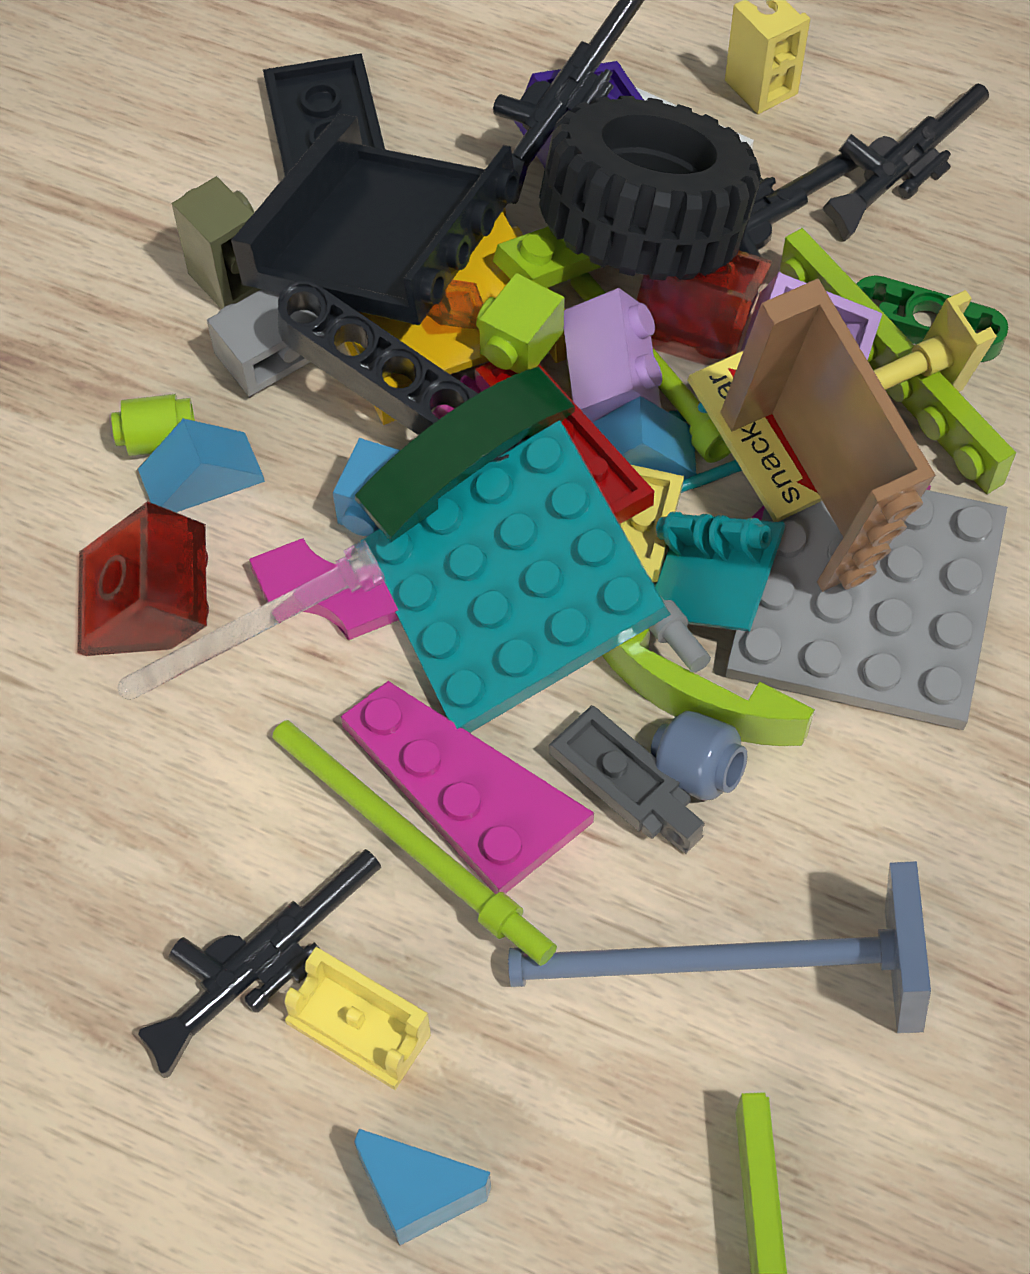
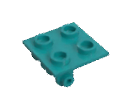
[656,511,786,632]

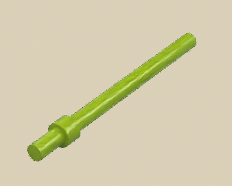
[272,720,557,966]

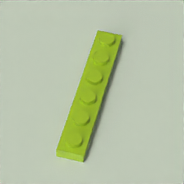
[779,228,1016,494]

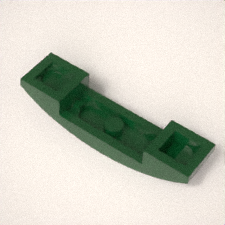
[355,366,575,542]

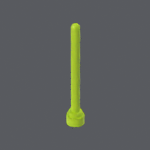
[570,272,731,463]

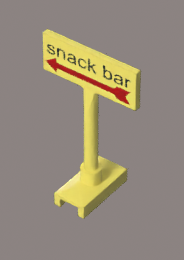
[687,290,997,522]

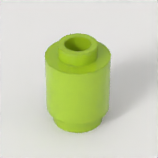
[111,394,195,456]

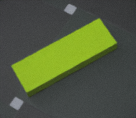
[735,1092,787,1274]

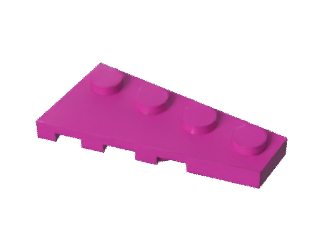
[341,681,594,894]

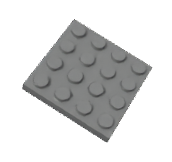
[726,490,1008,730]

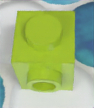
[476,273,565,373]

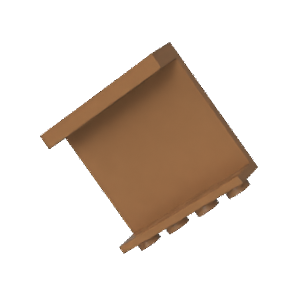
[720,278,936,592]

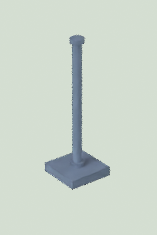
[508,861,931,1033]

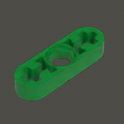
[856,275,1009,362]

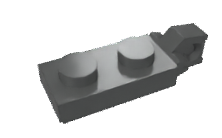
[549,705,705,854]

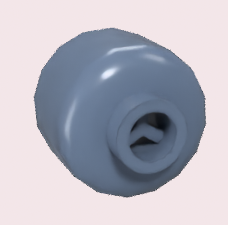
[651,711,748,800]

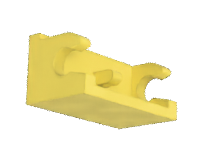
[725,0,810,115]
[285,947,431,1090]

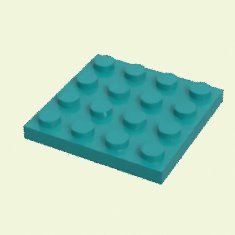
[361,420,671,733]

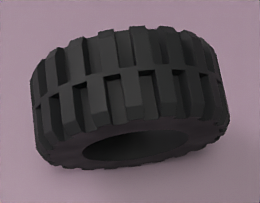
[539,96,761,280]

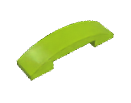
[602,628,815,746]

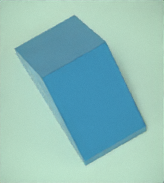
[593,396,697,480]
[138,418,265,519]
[354,1129,491,1245]

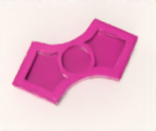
[249,538,399,640]

